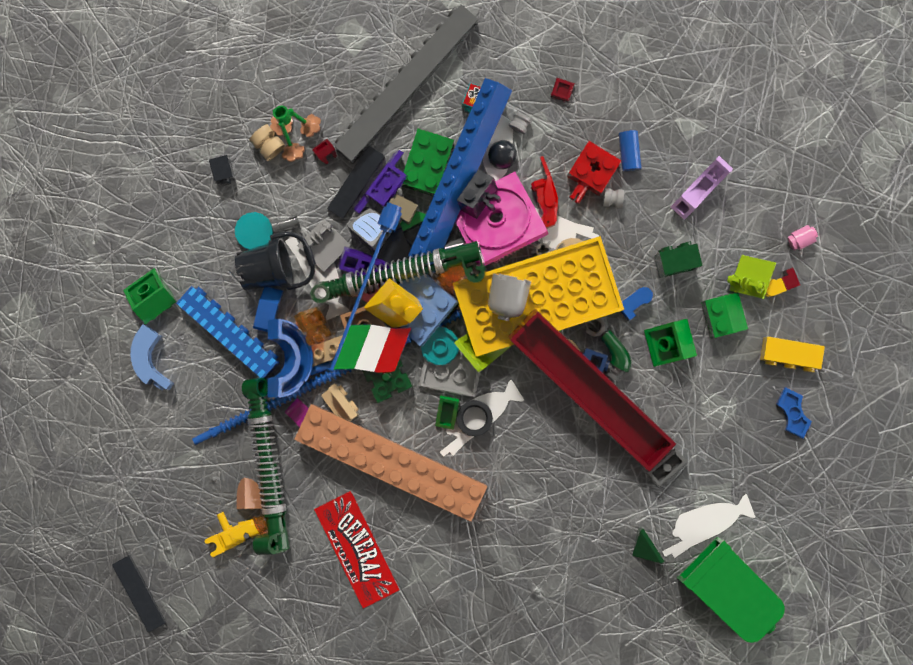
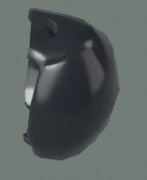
[488,140,517,170]

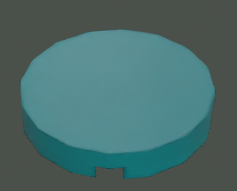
[235,212,273,250]
[421,327,459,365]

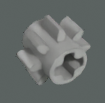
[531,239,555,256]

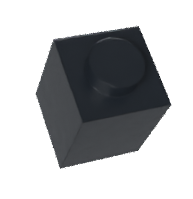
[209,155,236,186]

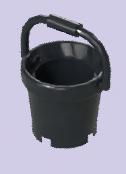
[235,232,316,291]

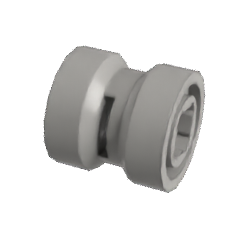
[602,188,624,209]

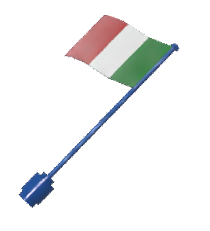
[328,202,411,373]

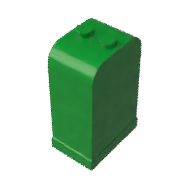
[677,537,785,643]

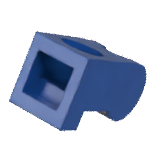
[620,287,653,321]

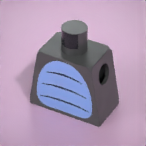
[347,208,393,253]

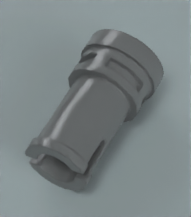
[271,215,300,234]

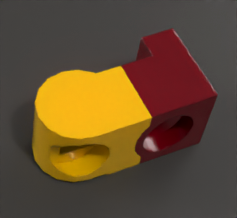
[765,268,800,297]

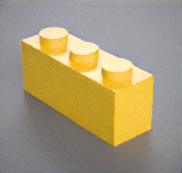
[760,337,825,372]

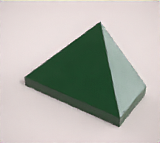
[632,527,665,564]

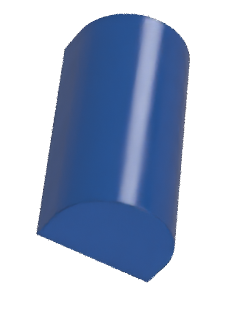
[618,130,642,172]

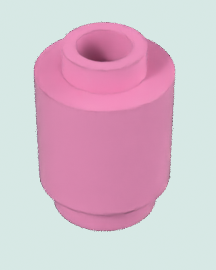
[787,225,818,251]

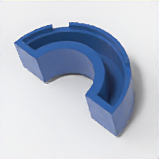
[268,319,313,398]

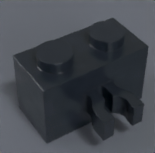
[457,170,501,219]

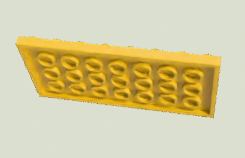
[452,236,624,357]

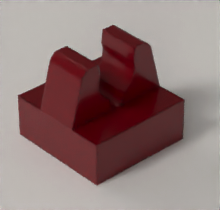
[312,139,337,164]

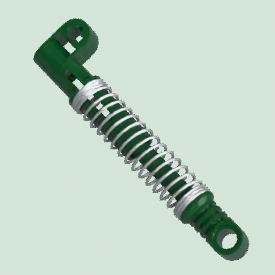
[310,241,486,303]
[241,378,290,555]

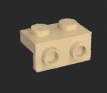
[322,384,359,421]

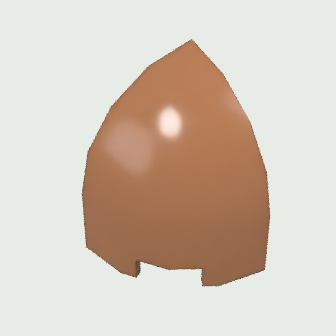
[237,478,262,509]

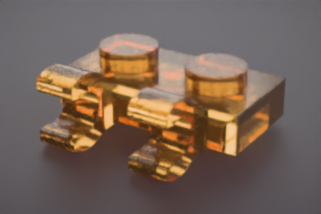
[294,306,331,346]

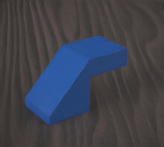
[253,287,283,332]

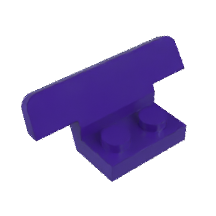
[354,150,408,214]

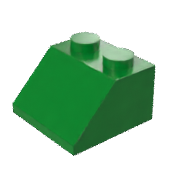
[123,268,177,324]
[701,293,748,339]
[644,319,697,367]

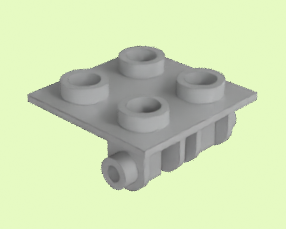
[297,219,351,272]

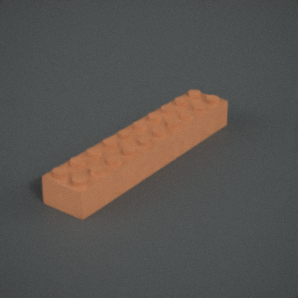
[294,404,487,521]

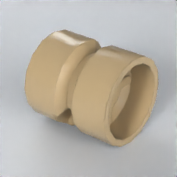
[249,124,285,161]

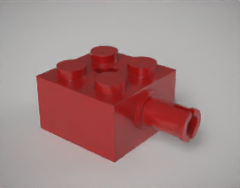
[567,141,622,204]

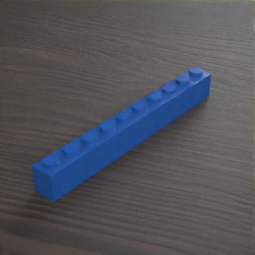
[408,78,512,265]

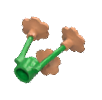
[270,105,321,162]

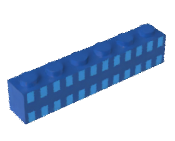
[176,286,280,379]

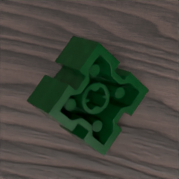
[362,359,413,403]

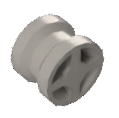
[508,111,532,134]

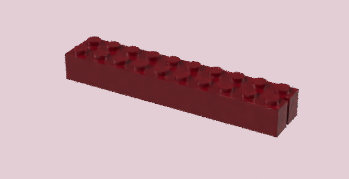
[508,309,676,472]

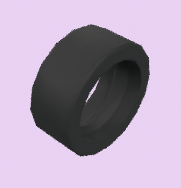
[456,400,493,437]

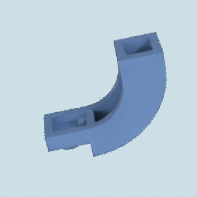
[130,324,174,390]

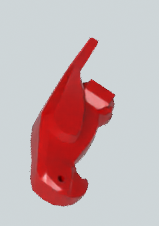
[531,156,558,229]

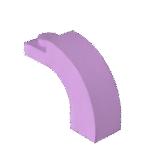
[671,156,733,220]

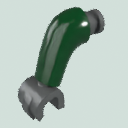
[586,317,631,381]

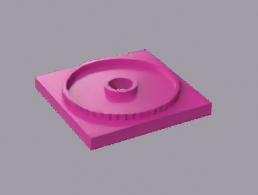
[455,172,548,266]

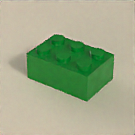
[401,128,454,197]

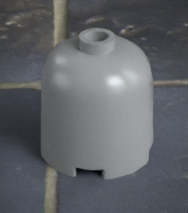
[488,273,531,321]

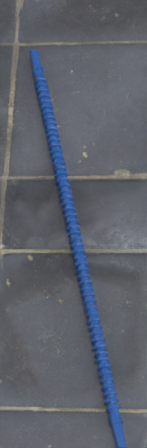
[192,309,463,445]

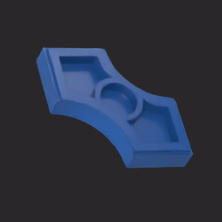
[776,387,812,439]

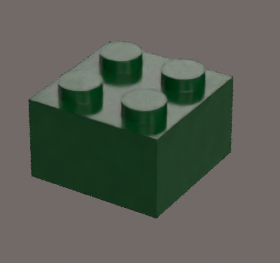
[654,241,703,278]

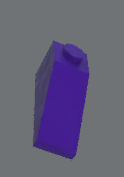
[339,246,393,283]

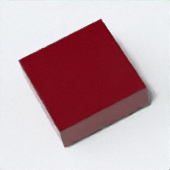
[550,78,575,102]

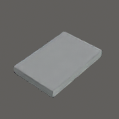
[419,355,480,398]

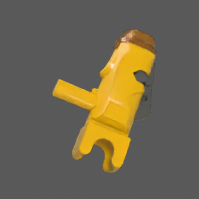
[204,512,267,557]

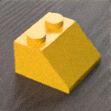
[364,278,423,328]

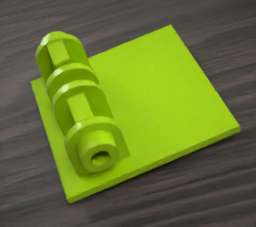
[727,255,776,299]

